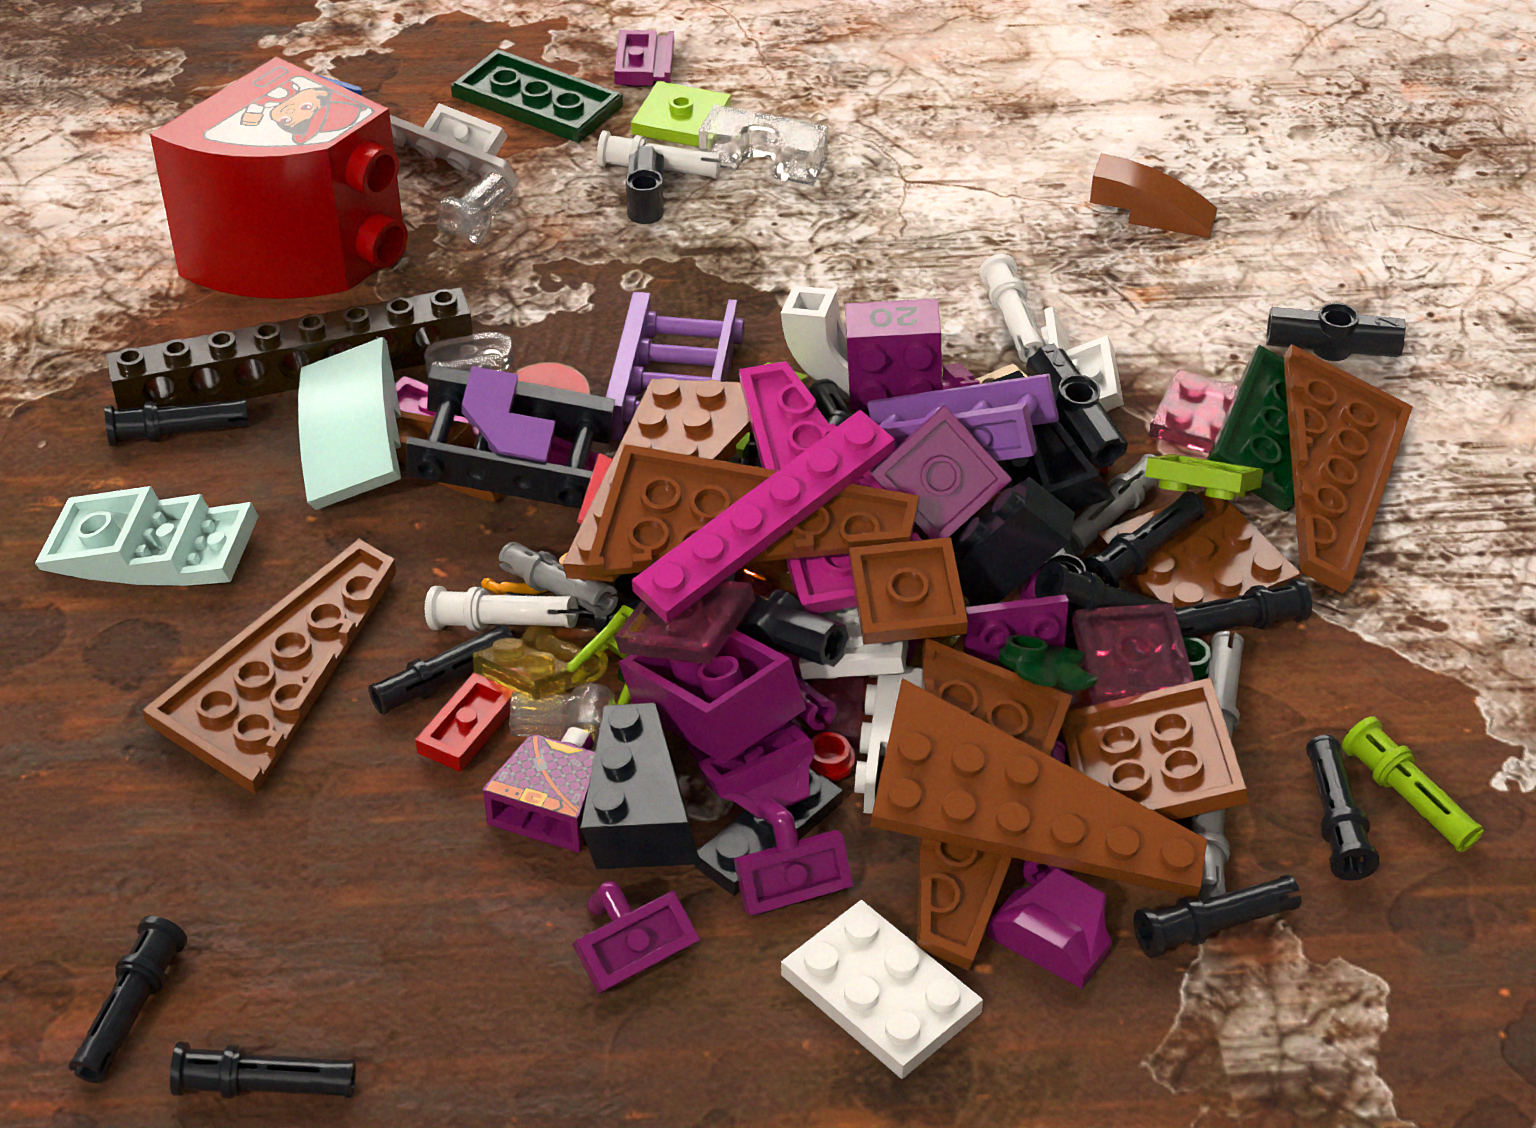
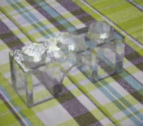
[699,104,828,186]

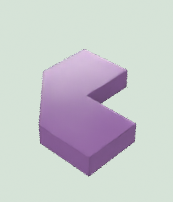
[462,366,555,463]

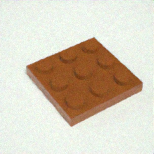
[1096,490,1301,611]
[1061,678,1249,821]

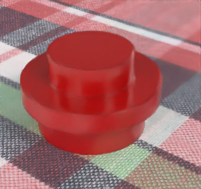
[810,732,855,781]

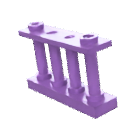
[606,292,745,441]
[867,374,1059,471]

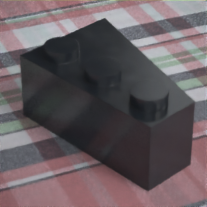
[986,370,1114,512]
[949,477,1075,610]

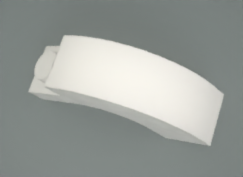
[781,286,850,400]

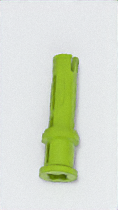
[1341,716,1484,852]

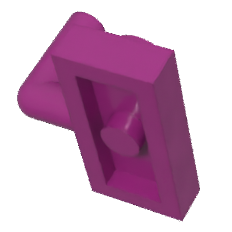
[733,798,853,916]
[572,881,700,995]

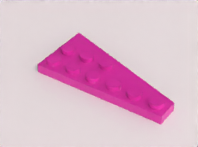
[739,361,922,614]

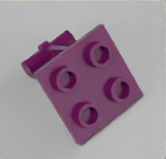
[963,563,1068,670]

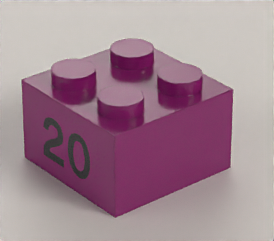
[845,298,942,410]

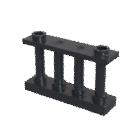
[406,365,615,509]

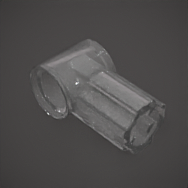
[436,172,514,244]
[509,683,616,752]

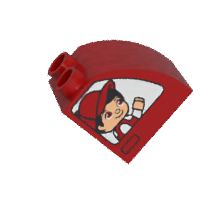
[150,56,408,299]

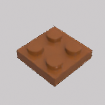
[849,537,968,645]

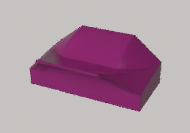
[697,720,815,819]
[986,868,1112,989]

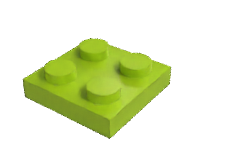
[1145,454,1264,500]

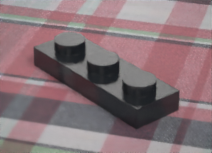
[695,767,843,896]

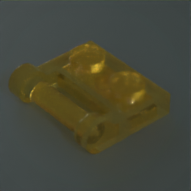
[473,625,608,700]

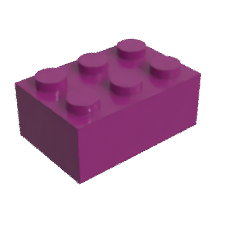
[619,611,806,764]

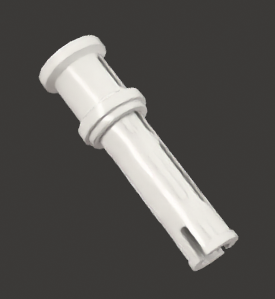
[597,130,721,179]
[979,254,1045,363]
[424,586,578,632]

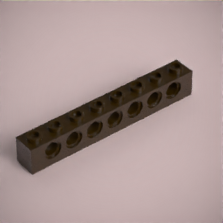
[106,287,475,409]

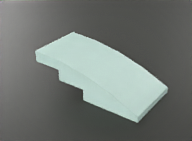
[298,337,401,510]
[35,486,259,586]

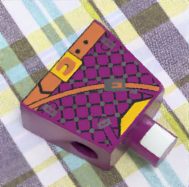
[483,727,595,853]

